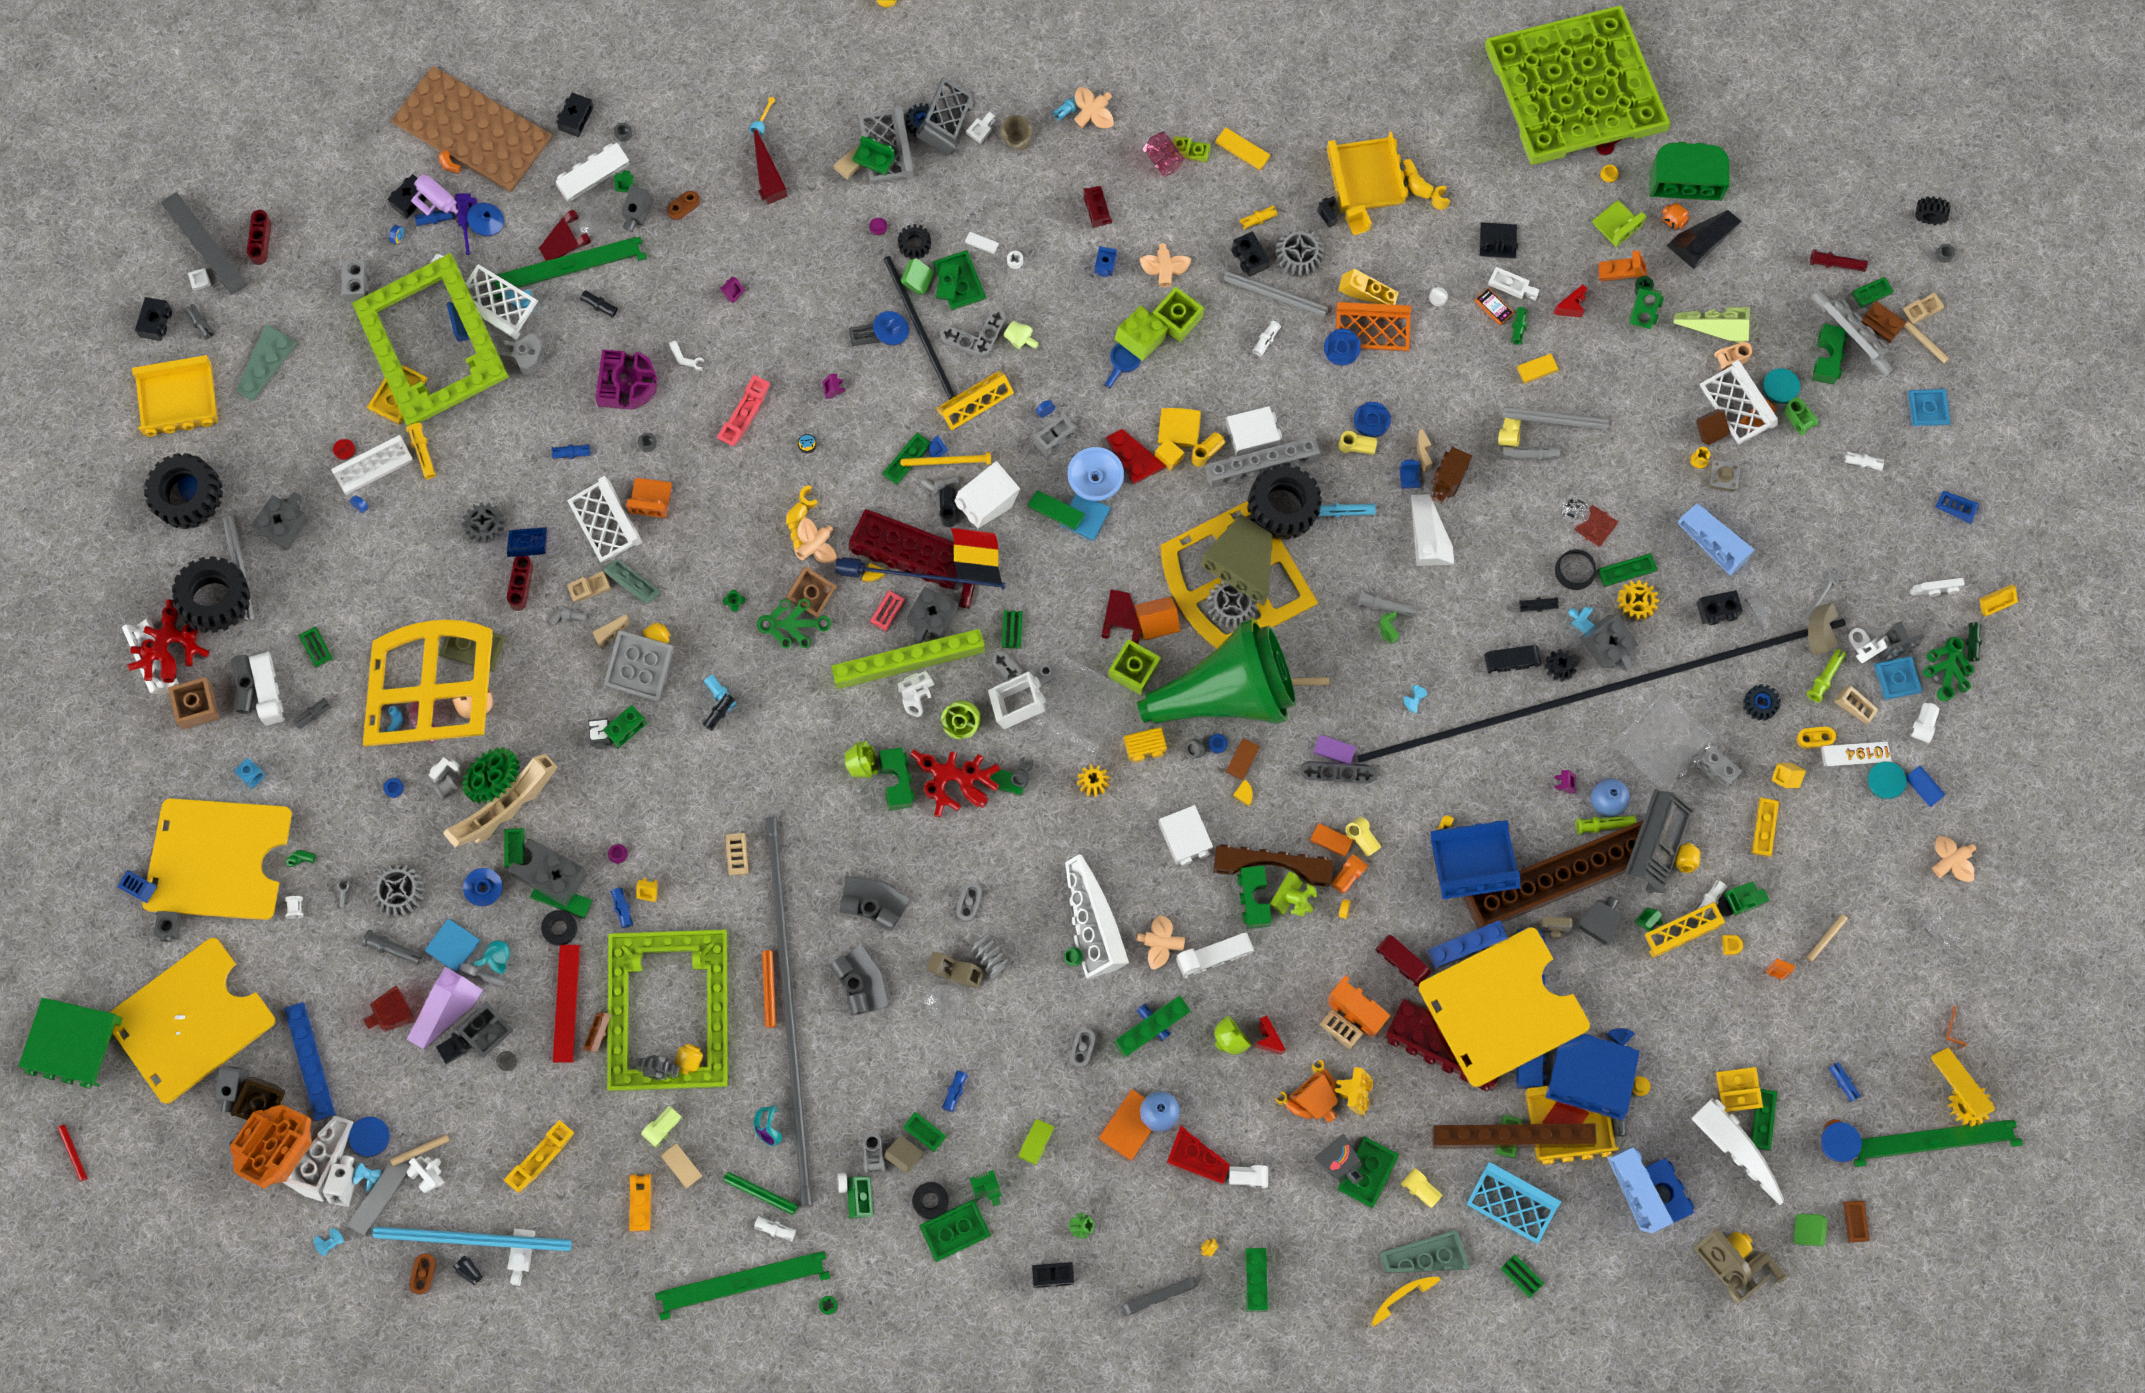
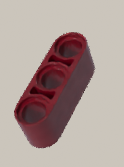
[247,209,272,265]
[507,554,533,611]
[1375,934,1431,987]

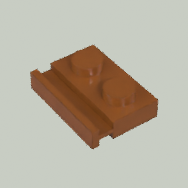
[1861,301,1906,343]

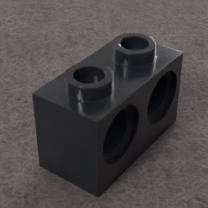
[1231,231,1270,277]
[1697,590,1743,625]
[1032,1262,1074,1288]

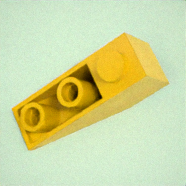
[1338,269,1399,305]

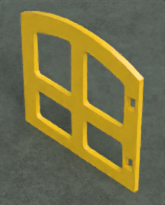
[1160,501,1318,649]
[363,620,493,747]

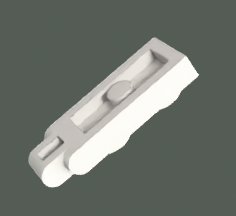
[1910,578,1965,597]

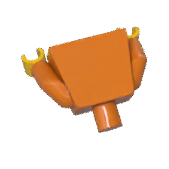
[1275,1060,1338,1123]

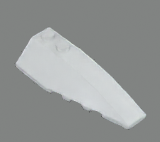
[1065,854,1129,979]
[1692,1098,1784,1205]

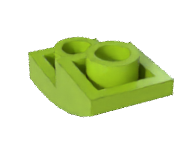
[1170,136,1211,163]
[1018,1119,1054,1165]

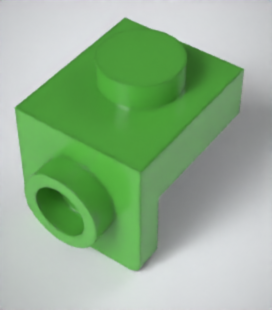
[1378,612,1399,645]

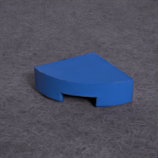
[929,435,948,457]
[1607,1028,1635,1046]

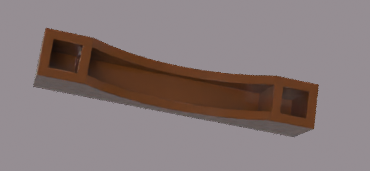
[1213,844,1333,887]

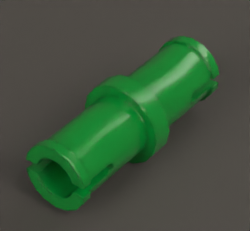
[1511,307,1528,345]

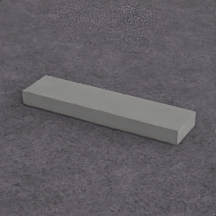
[347,1156,410,1236]

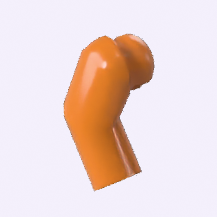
[438,150,461,174]

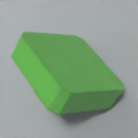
[901,258,934,295]
[1793,1214,1828,1247]

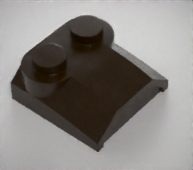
[230,1077,285,1120]

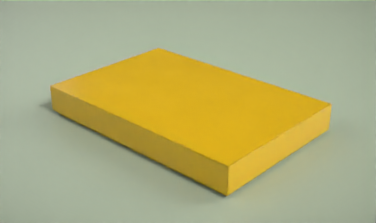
[367,364,428,425]

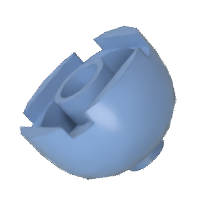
[1591,778,1630,817]
[1140,1091,1180,1132]

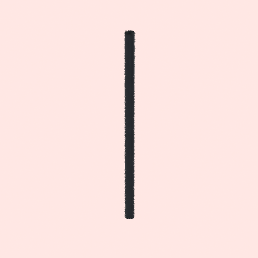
[883,256,955,400]

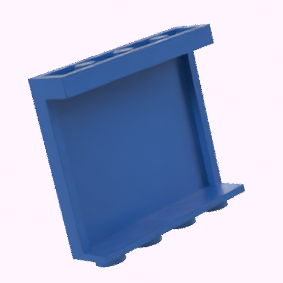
[1430,820,1520,899]
[1545,1034,1640,1121]

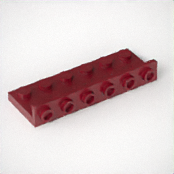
[849,509,957,590]
[1384,999,1499,1092]

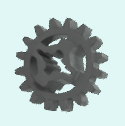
[462,502,505,543]
[634,1055,679,1081]

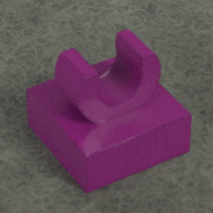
[720,276,745,303]
[822,374,845,399]
[1554,770,1576,794]

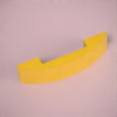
[504,1120,574,1194]
[1371,1277,1441,1327]

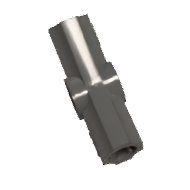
[231,655,256,714]

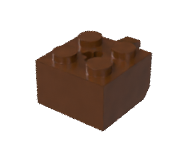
[1431,447,1472,504]

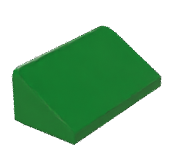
[847,1176,873,1219]

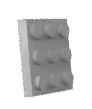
[604,630,675,701]

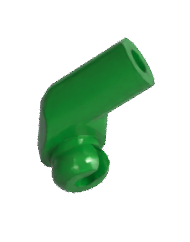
[286,850,316,867]

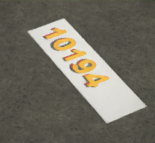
[1823,742,1892,766]

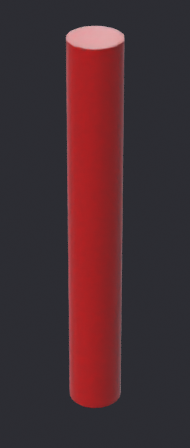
[57,1124,88,1182]

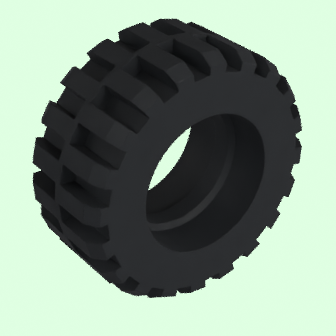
[144,453,223,529]
[1247,464,1322,540]
[172,556,250,633]

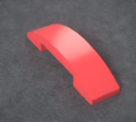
[717,375,770,447]

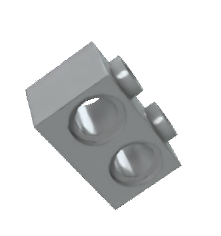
[341,260,371,302]
[1035,414,1076,458]
[1696,745,1742,790]

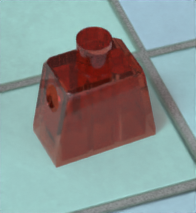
[364,985,416,1032]

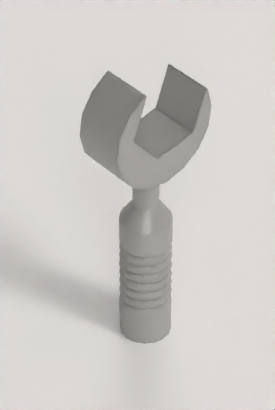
[459,963,506,988]

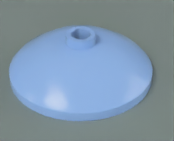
[1067,447,1124,501]

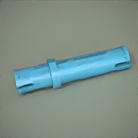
[1318,503,1375,518]

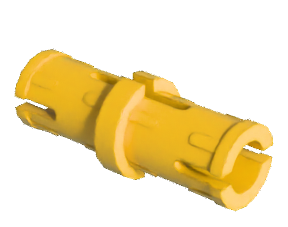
[1240,205,1277,230]

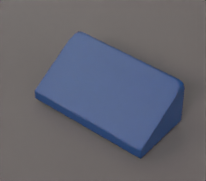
[447,302,470,342]
[1906,765,1945,807]

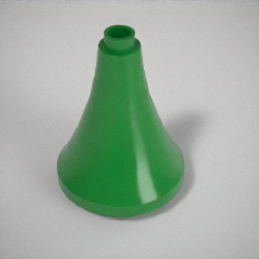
[1137,618,1296,725]

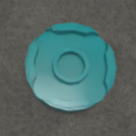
[1762,368,1800,404]
[1867,761,1907,800]

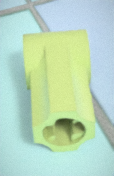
[641,1106,682,1148]

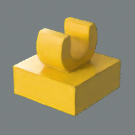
[636,878,658,902]

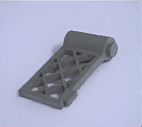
[916,77,974,156]

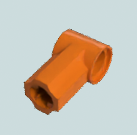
[1331,854,1369,894]

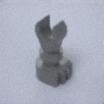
[1011,757,1034,788]

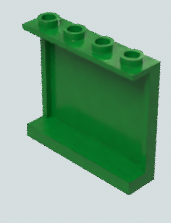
[18,997,123,1089]

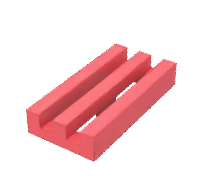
[870,590,906,632]

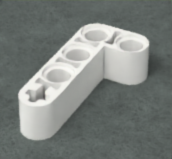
[249,651,285,726]
[1176,933,1254,978]

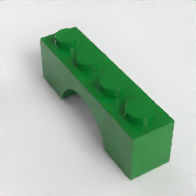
[1113,995,1191,1058]

